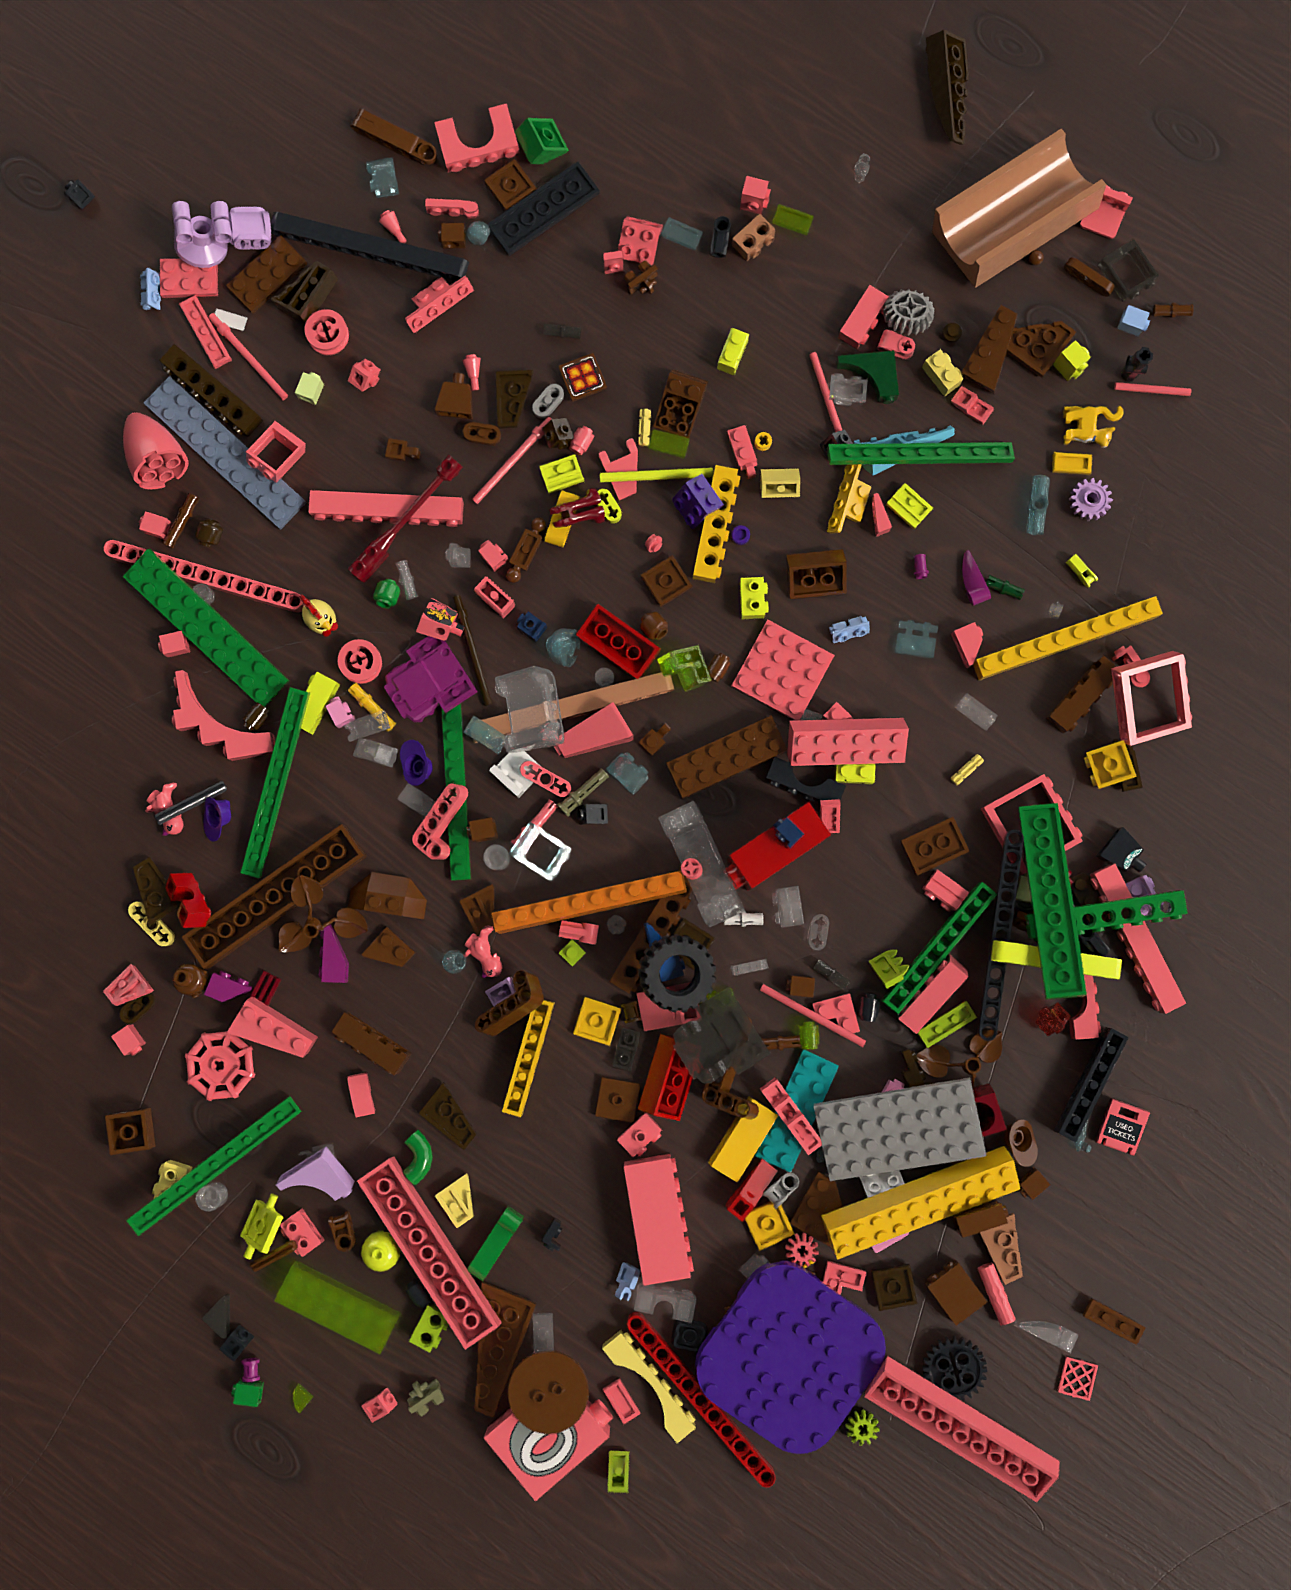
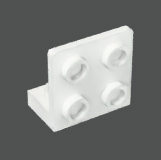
[489,745,541,798]
[859,1170,905,1198]

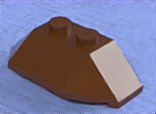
[348,872,427,919]

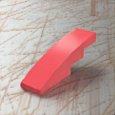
[760,1077,822,1155]

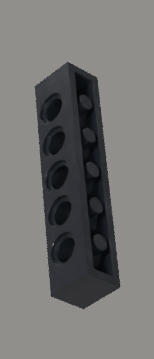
[1054,1027,1129,1143]

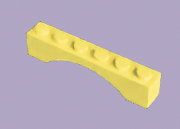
[602,1330,696,1443]

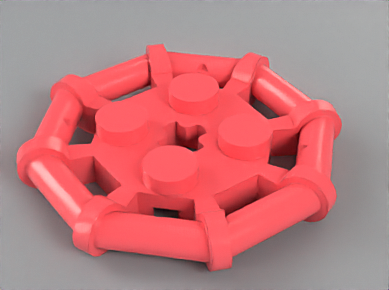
[185,1031,255,1101]

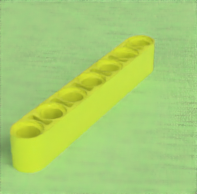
[991,941,1122,979]

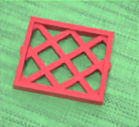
[1058,1356,1098,1401]

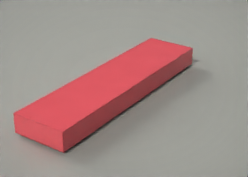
[179,295,232,369]

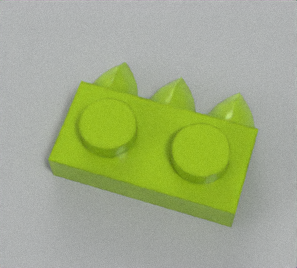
[869,950,909,989]

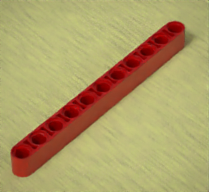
[627,1312,775,1487]

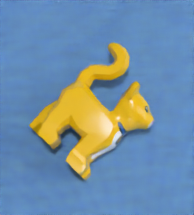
[1063,406,1124,448]

